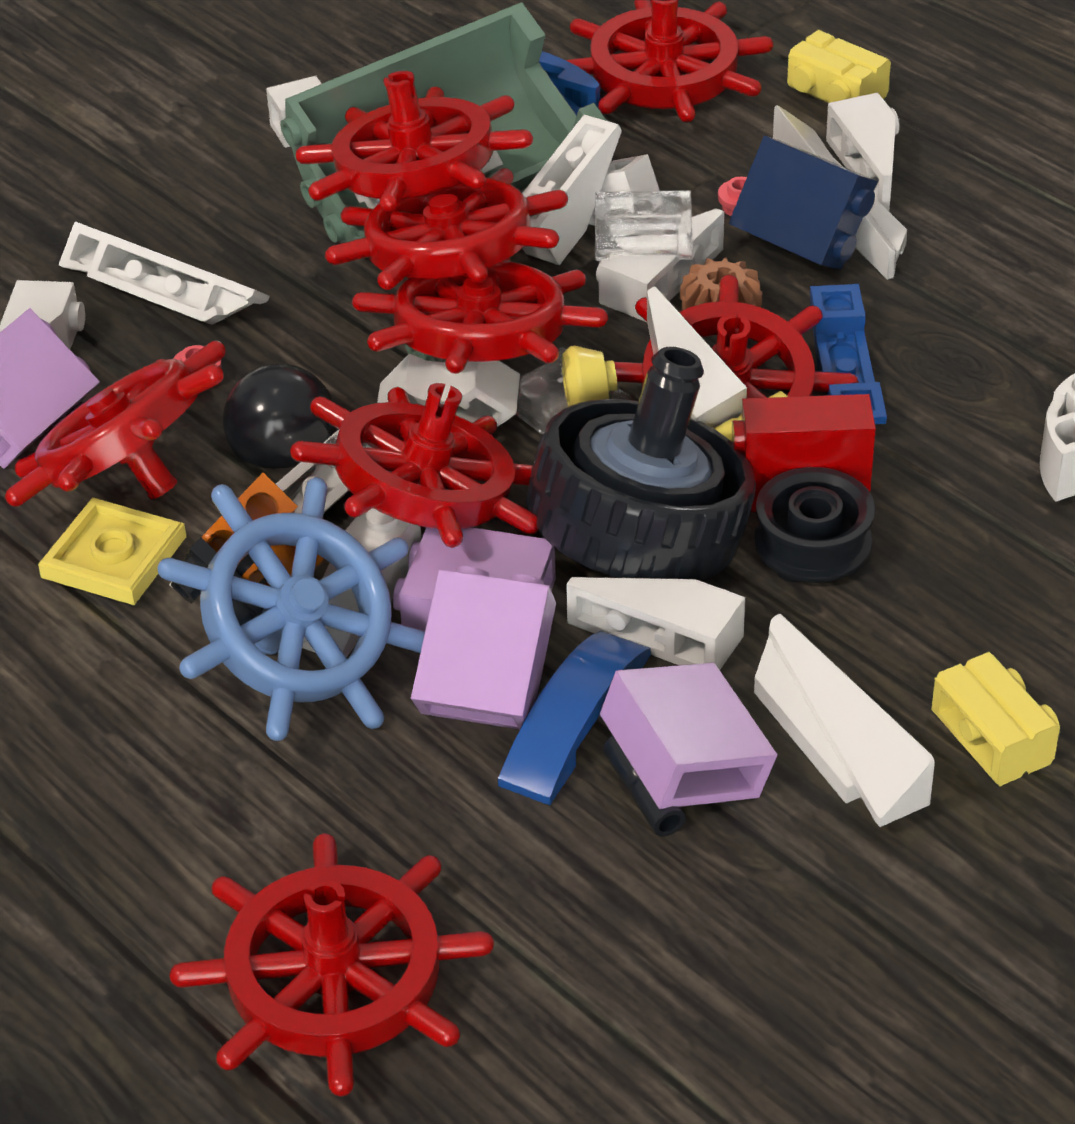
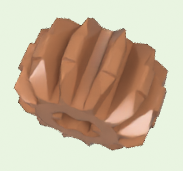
[680,257,762,310]

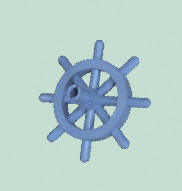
[157,477,425,741]

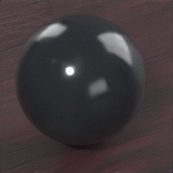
[223,363,336,468]

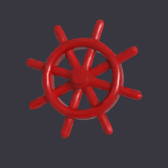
[566,0,774,123]
[295,71,533,212]
[325,168,568,290]
[352,258,608,374]
[614,275,859,398]
[5,341,226,507]
[290,383,538,548]
[169,833,495,1096]

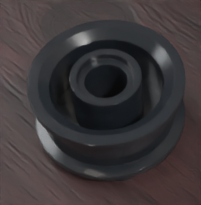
[755,467,875,582]

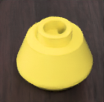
[562,345,617,407]

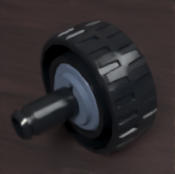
[526,347,756,581]

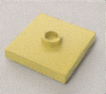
[38,497,186,605]

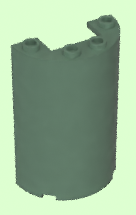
[280,2,607,243]

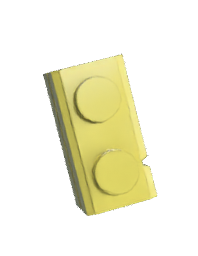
[787,30,891,103]
[931,652,1060,786]

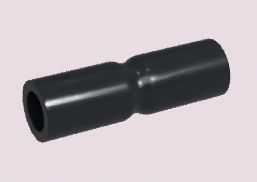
[603,735,686,836]

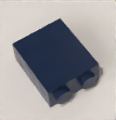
[728,135,878,270]

